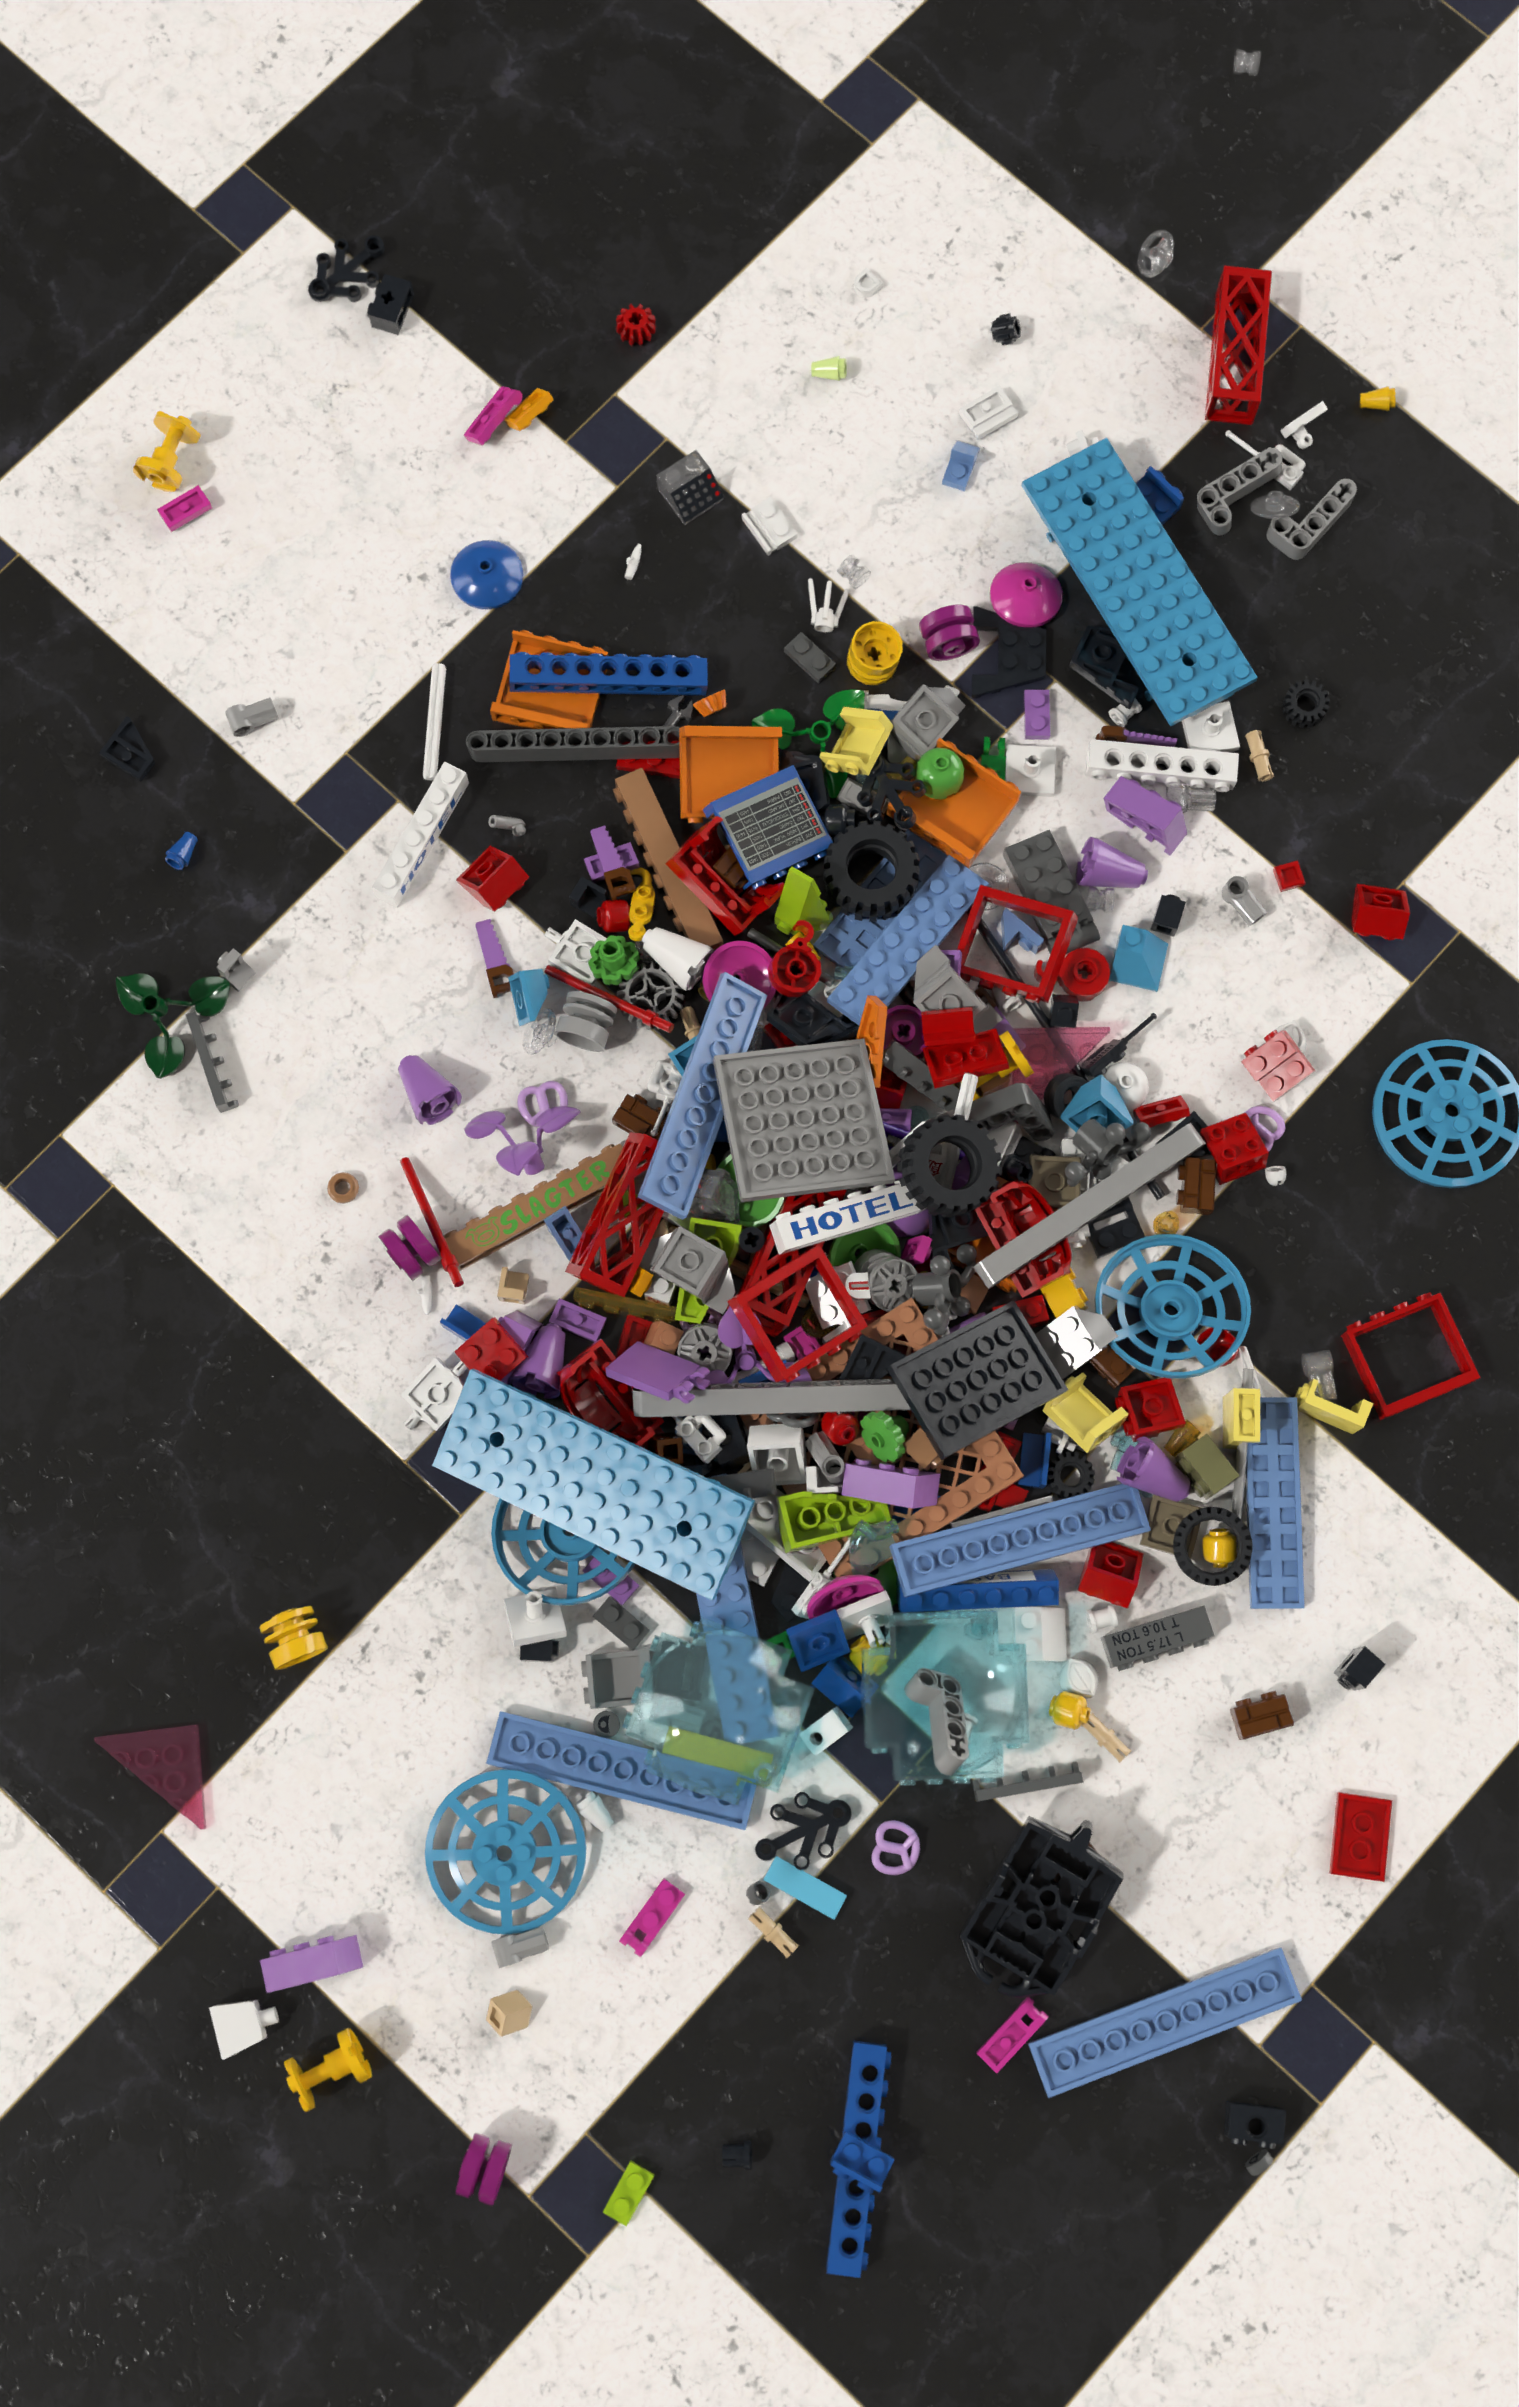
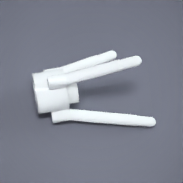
[808,578,850,632]

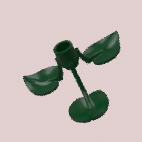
[116,974,230,1079]

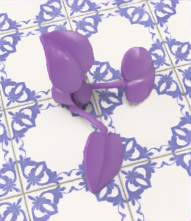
[464,1106,581,1176]
[704,1306,812,1384]

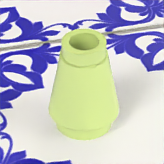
[811,356,847,381]

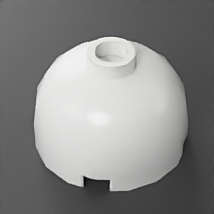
[1103,1062,1149,1113]

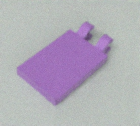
[605,1341,711,1404]

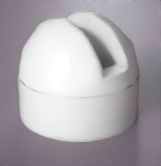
[1265,1166,1286,1186]

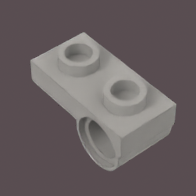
[217,948,256,991]

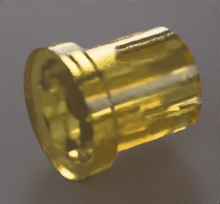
[1153,1211,1179,1235]

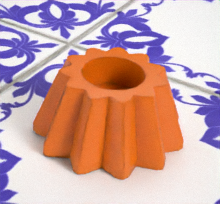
[693,689,727,717]

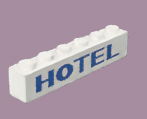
[372,762,469,908]
[769,1180,926,1255]

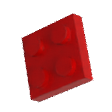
[454,1317,528,1381]

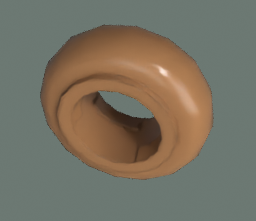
[327,1172,359,1204]

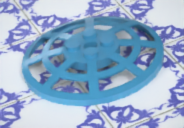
[1372,1039,1519,1188]
[1095,1234,1251,1379]
[491,1499,635,1605]
[425,1769,587,1935]

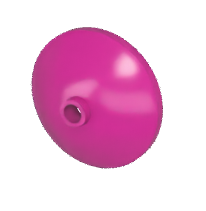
[990,562,1063,628]
[702,941,776,1010]
[807,1575,884,1619]

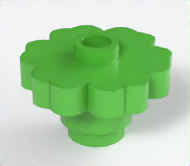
[588,935,640,985]
[861,1411,909,1463]

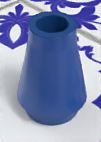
[165,832,198,870]

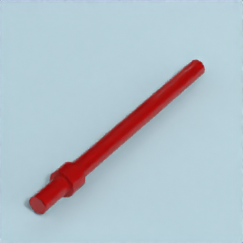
[545,965,674,1033]
[400,1157,464,1287]

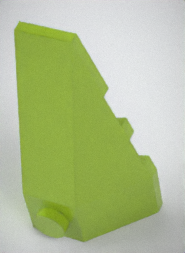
[775,866,833,935]
[675,1217,742,1324]
[777,1491,892,1553]

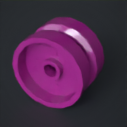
[919,604,980,661]
[883,1005,928,1060]
[378,1215,441,1281]
[456,2132,512,2206]

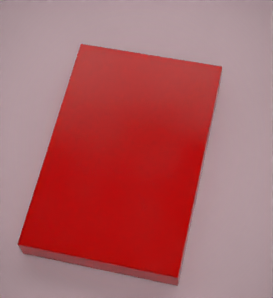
[922,1028,1009,1089]
[1329,1792,1392,1882]

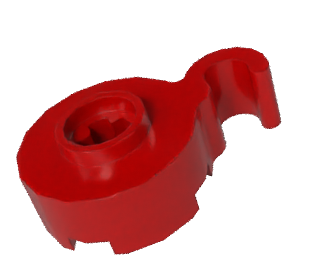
[768,920,821,997]
[1034,948,1110,1001]

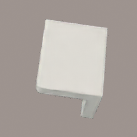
[806,1466,843,1494]

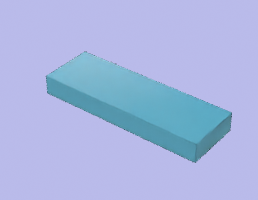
[763,1856,847,1920]

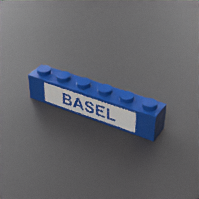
[896,1569,1059,1613]

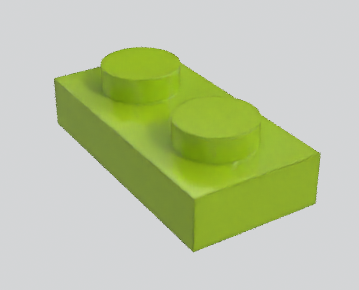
[603,2161,654,2227]

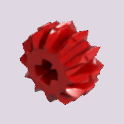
[616,303,656,346]

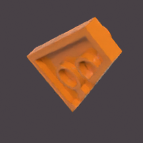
[856,995,887,1088]

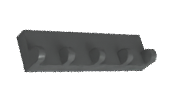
[185,1011,239,1113]
[882,1039,960,1112]
[708,1468,777,1499]
[972,1761,1083,1802]

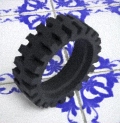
[1173,1507,1253,1586]

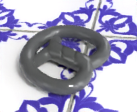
[766,1412,819,1428]

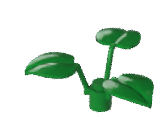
[752,689,865,798]

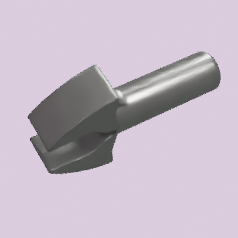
[663,696,693,726]

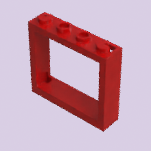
[957,885,1079,1003]
[727,1245,868,1383]
[1341,1292,1480,1420]

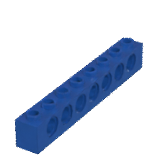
[510,652,708,695]
[826,2040,891,2278]

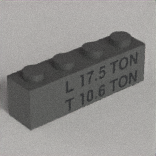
[1101,1606,1214,1671]

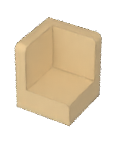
[497,1267,529,1305]
[486,1990,532,2037]

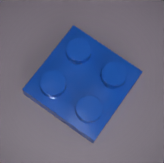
[786,1609,850,1672]

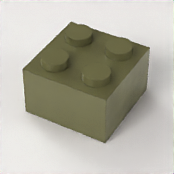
[1174,1434,1239,1500]

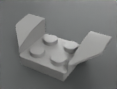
[887,684,966,773]
[913,944,1003,1034]
[639,1226,736,1315]
[1035,1305,1118,1379]

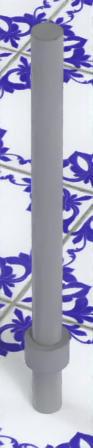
[1232,1368,1254,1520]

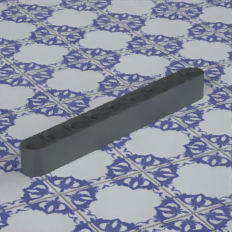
[466,726,680,762]

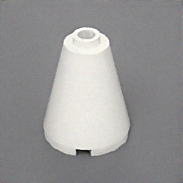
[642,927,714,991]

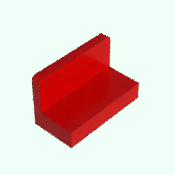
[921,1007,976,1046]

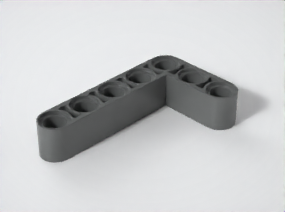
[917,1083,1054,1141]

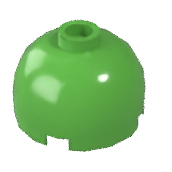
[914,747,964,799]

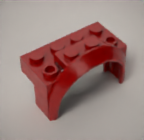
[665,816,784,936]
[975,1181,1072,1298]
[557,1339,664,1446]

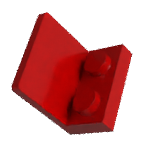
[1200,1113,1269,1185]

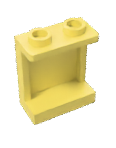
[819,707,894,775]
[1043,1373,1128,1453]
[1295,1379,1373,1434]
[1223,1388,1260,1449]

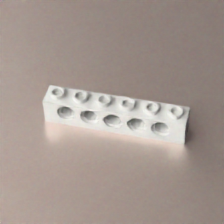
[1086,739,1239,792]

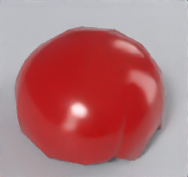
[1197,1327,1239,1367]

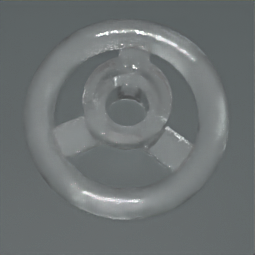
[1138,230,1174,277]
[522,1008,557,1055]

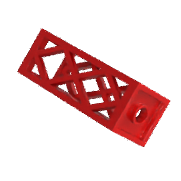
[1205,266,1272,425]
[565,1132,664,1298]
[738,1189,847,1337]

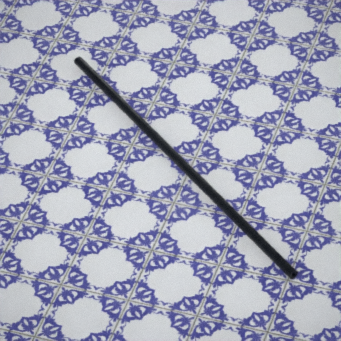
[967,907,1165,1200]

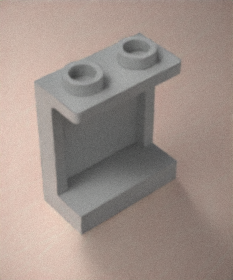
[581,1648,655,1709]

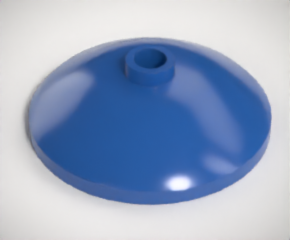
[450,540,523,610]

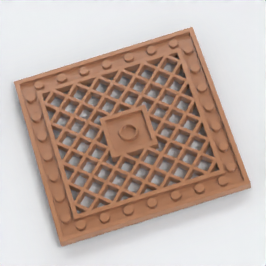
[739,1298,1024,1577]

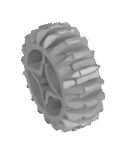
[617,962,685,1030]

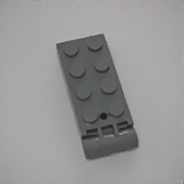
[1003,829,1100,954]

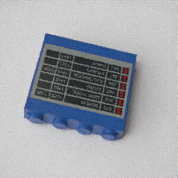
[703,765,833,890]

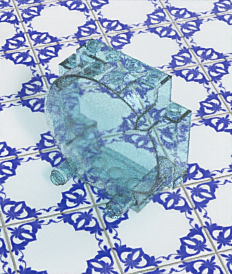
[861,1610,1030,1786]
[622,1617,815,1805]

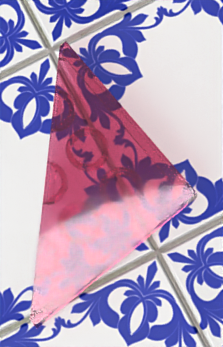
[1012,1027,1110,1124]
[94,1725,206,1830]

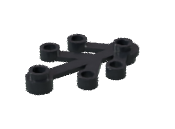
[308,235,385,302]
[857,755,927,829]
[755,1792,852,1871]

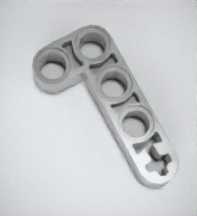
[1197,448,1282,535]
[1266,479,1357,560]
[904,1668,969,1775]

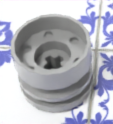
[554,991,618,1052]
[854,1249,917,1311]
[677,1322,734,1372]

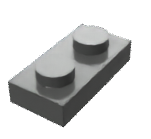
[784,632,836,684]
[592,1596,650,1650]

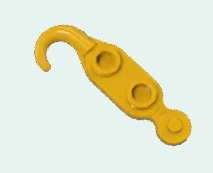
[628,867,655,941]

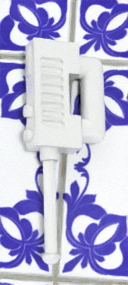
[1225,430,1305,490]
[647,1060,682,1136]
[672,1415,726,1464]
[791,1537,855,1620]

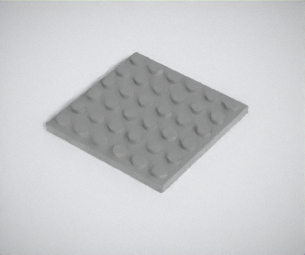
[713,1039,895,1202]

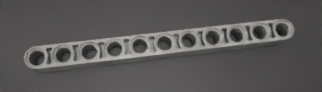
[973,1123,1206,1289]
[632,1379,911,1417]

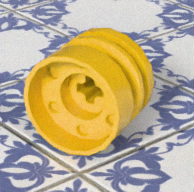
[847,621,903,685]
[259,1606,328,1670]

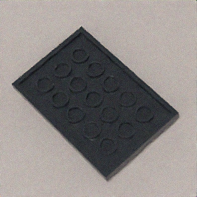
[887,1300,1068,1460]

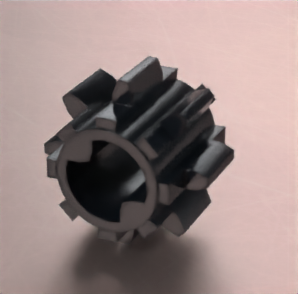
[991,313,1021,346]

